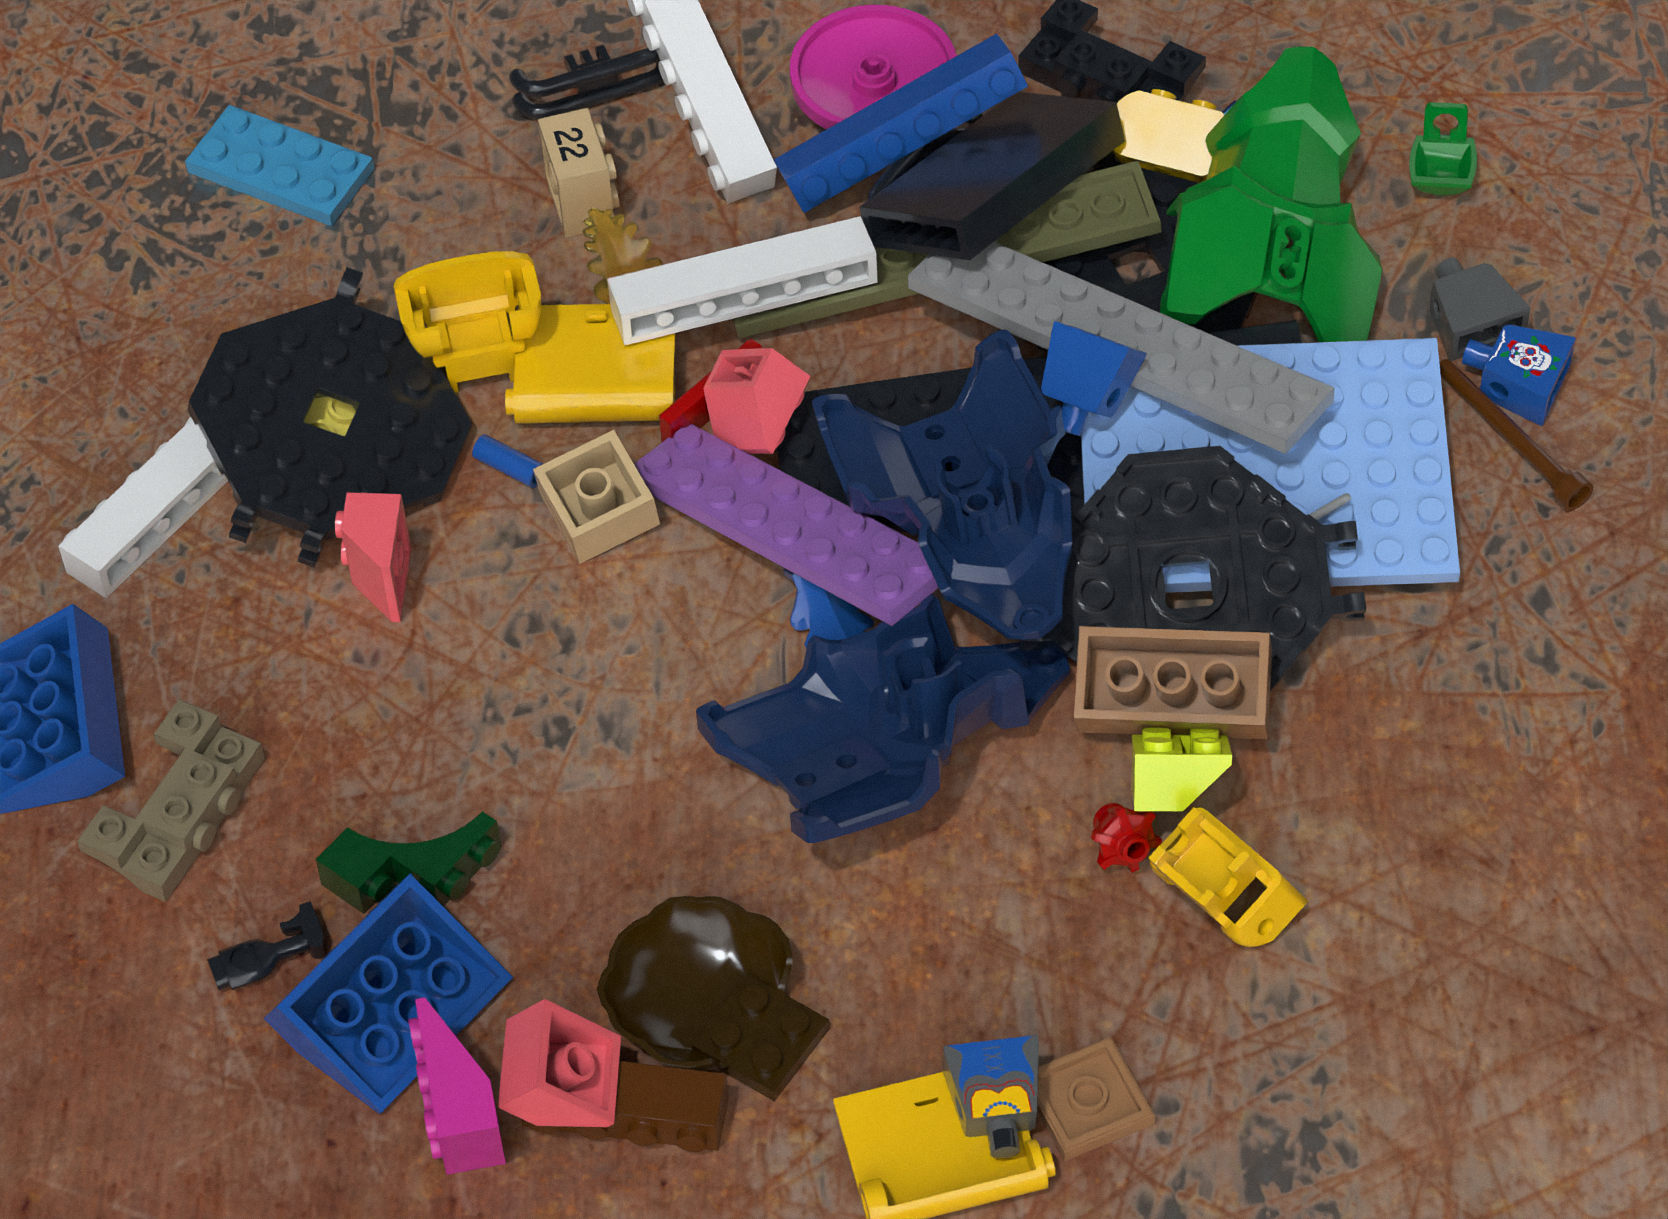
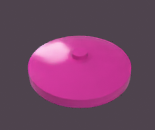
[789,5,957,129]

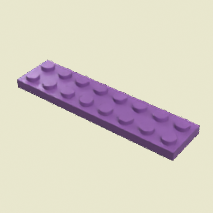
[634,424,939,626]

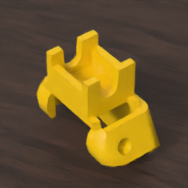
[393,251,541,393]
[1148,807,1308,948]

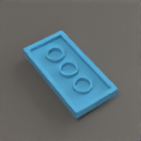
[185,105,375,226]

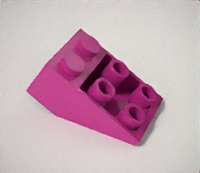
[409,998,506,1175]

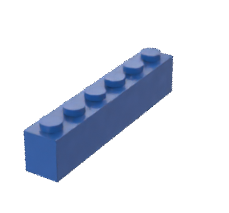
[773,33,1028,213]

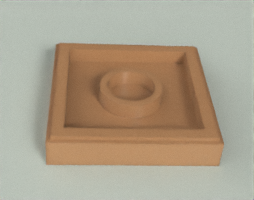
[1037,1037,1155,1161]

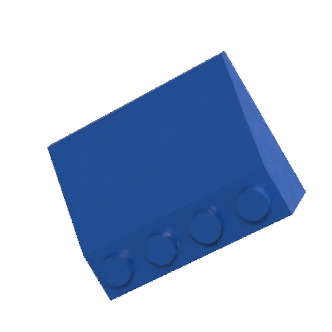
[0,604,125,814]
[263,874,513,1114]

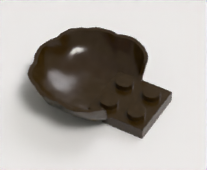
[597,896,830,1102]

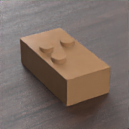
[1074,626,1272,739]

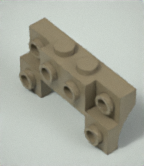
[77,699,265,902]

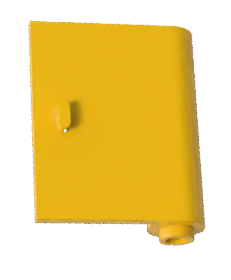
[505,304,676,424]
[833,1072,1055,1219]

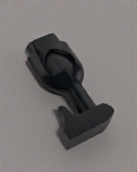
[207,901,327,991]

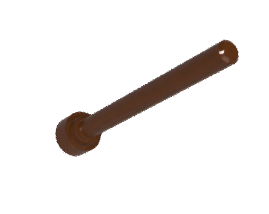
[1439,359,1593,511]

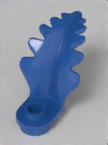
[783,568,874,649]

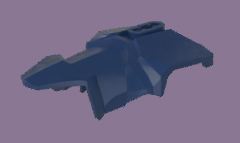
[812,329,1072,640]
[696,593,1070,843]

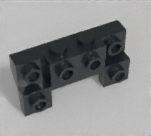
[1018,0,1206,103]

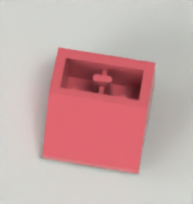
[703,348,811,454]

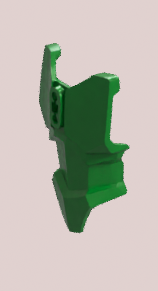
[1160,46,1382,342]

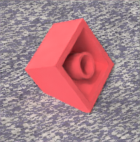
[335,493,412,622]
[498,999,621,1127]

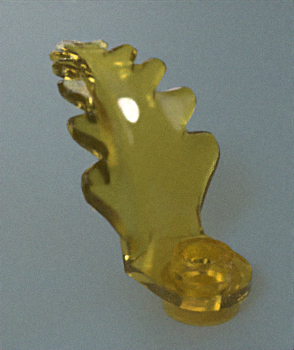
[582,208,663,304]

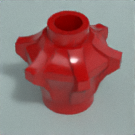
[1090,803,1162,873]

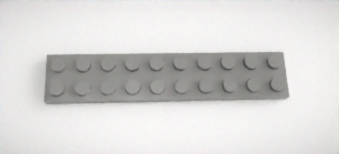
[908,242,1335,454]

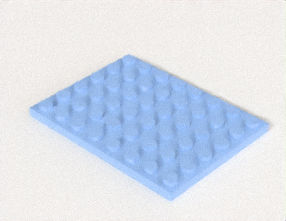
[1081,338,1460,593]

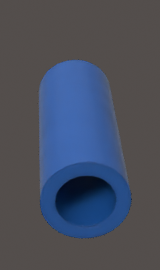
[472,434,543,488]

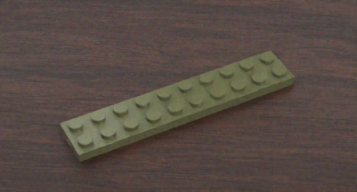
[733,161,1162,339]

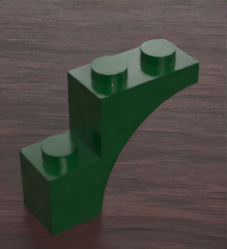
[315,811,502,914]

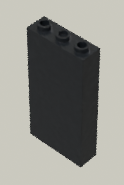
[859,92,1125,260]

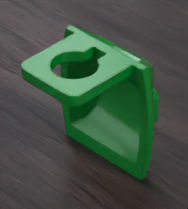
[1409,102,1477,195]

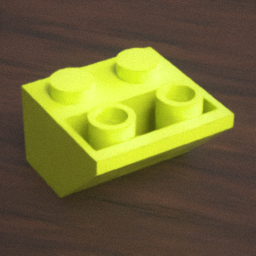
[1131,727,1232,811]

